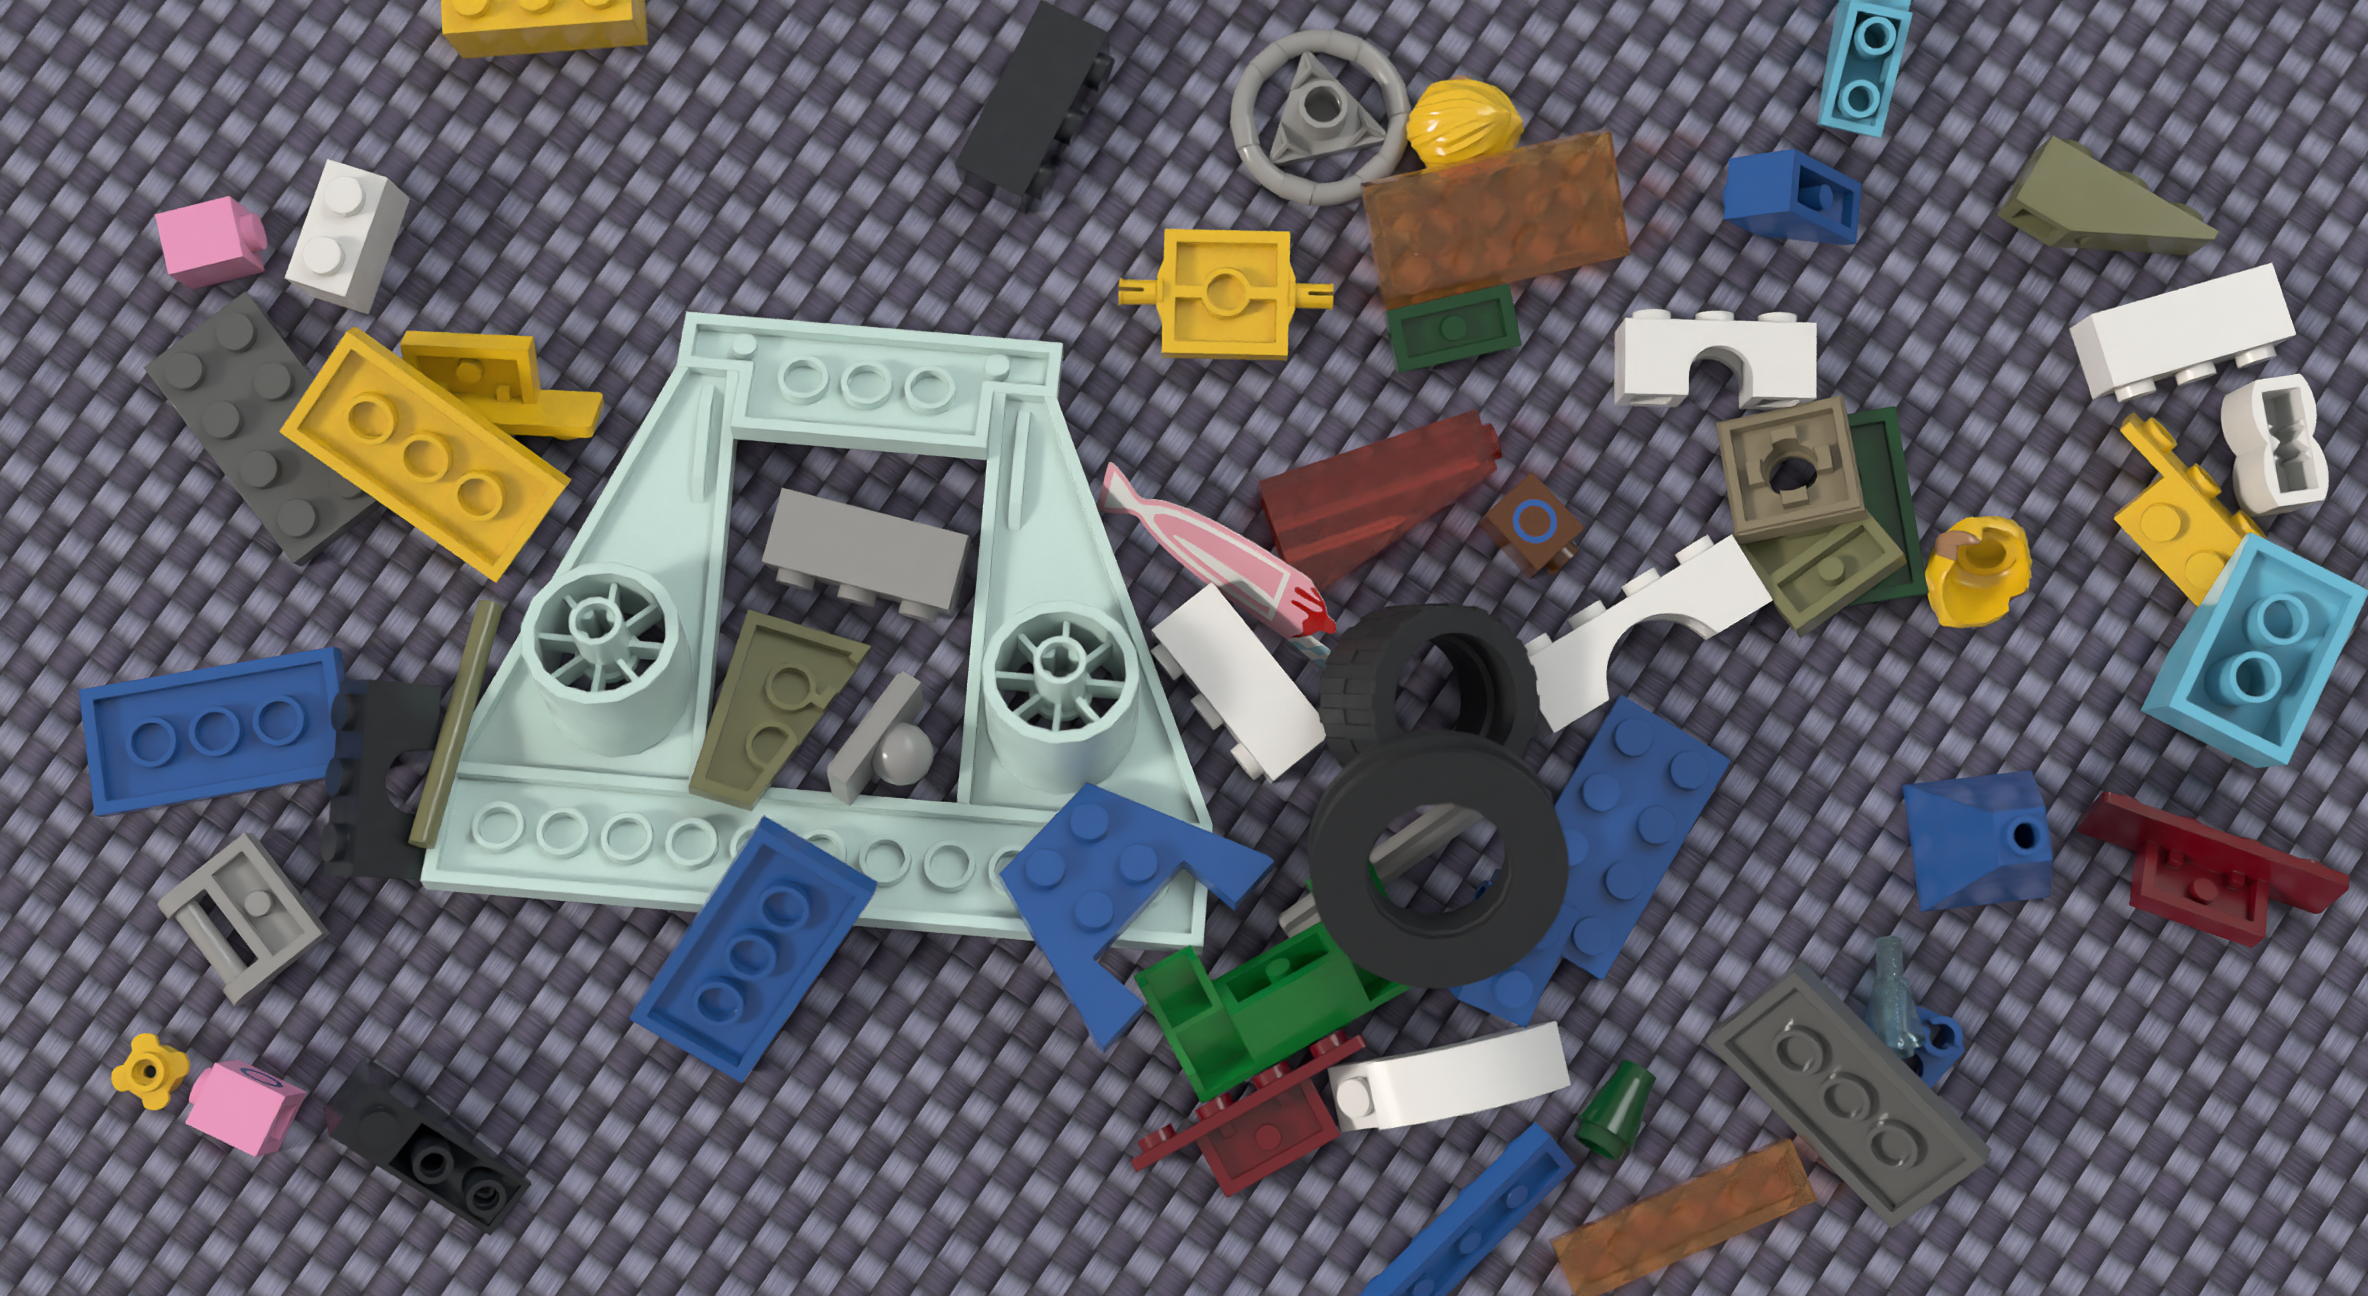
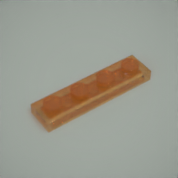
[1549,1137,1817,1296]

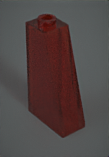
[1256,409,1502,597]

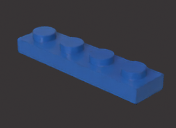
[1358,1122,1576,1296]

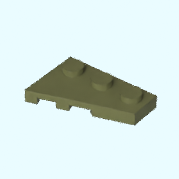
[689,609,871,812]

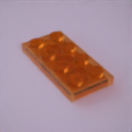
[1360,128,1630,310]

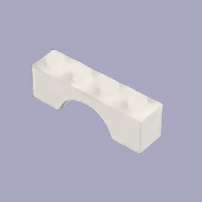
[1524,535,1773,737]

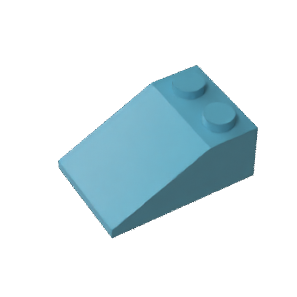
[2141,532,2368,768]

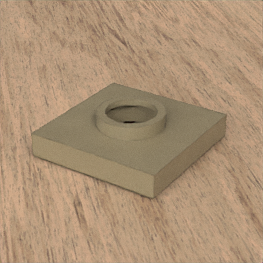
[1716,395,1867,545]

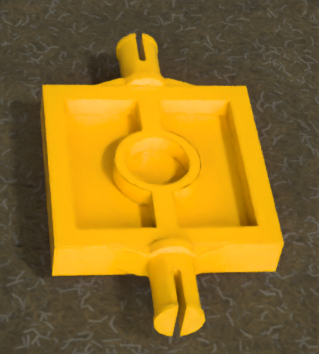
[1119,229,1334,361]

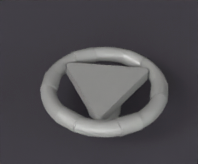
[1230,29,1412,206]

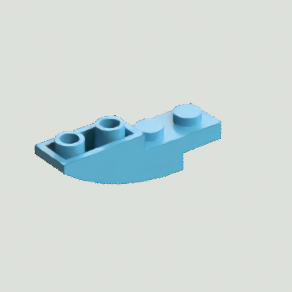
[1817,0,1913,139]

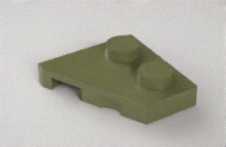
[1732,508,1907,638]

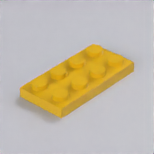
[279,326,572,583]

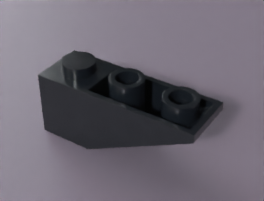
[324,1056,531,1236]

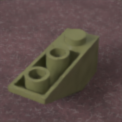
[1996,136,2219,255]

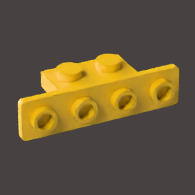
[400,331,604,440]
[2113,412,2266,607]

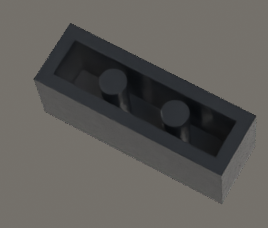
[955,0,1115,214]

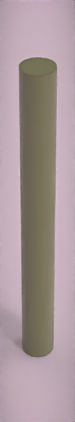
[408,600,503,849]

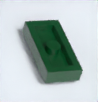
[1383,283,1522,373]

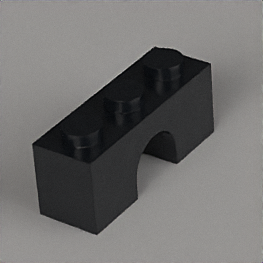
[320,679,442,880]

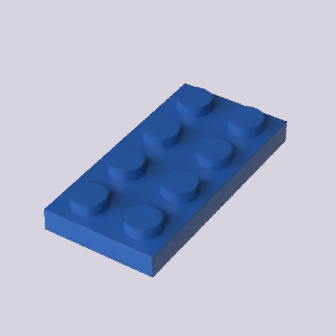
[78,647,345,817]
[1553,694,1731,980]
[629,815,878,1083]

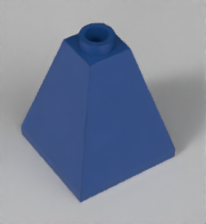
[1902,770,2053,912]

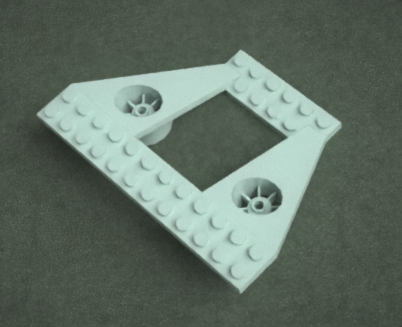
[420,312,1213,955]

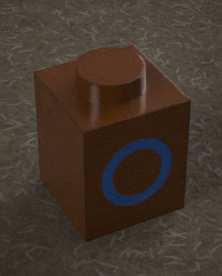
[1478,472,1584,579]

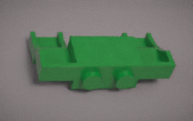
[1133,859,1413,1104]

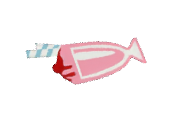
[1097,462,1337,671]

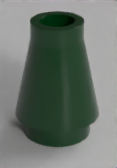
[1573,1060,1656,1162]

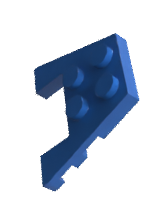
[999,782,1274,1054]

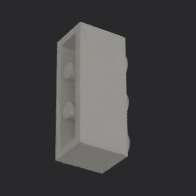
[762,488,973,623]

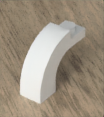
[1327,1021,1571,1132]

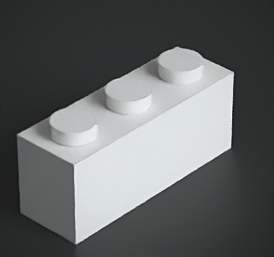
[2070,263,2296,403]
[1150,582,1326,784]

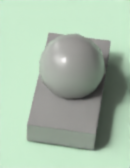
[826,671,934,806]

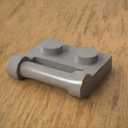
[157,833,330,1007]

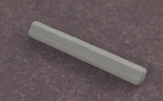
[1278,804,1483,938]

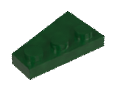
[1843,406,1928,609]

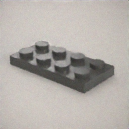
[144,291,383,567]
[1705,960,1991,1229]

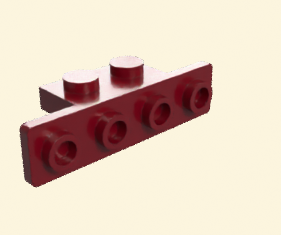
[2077,792,2350,948]
[1130,1029,1367,1198]

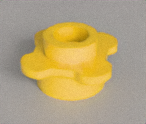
[111,1033,191,1110]

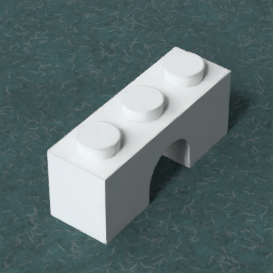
[1614,309,1817,410]

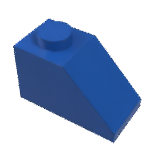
[1723,149,1862,245]

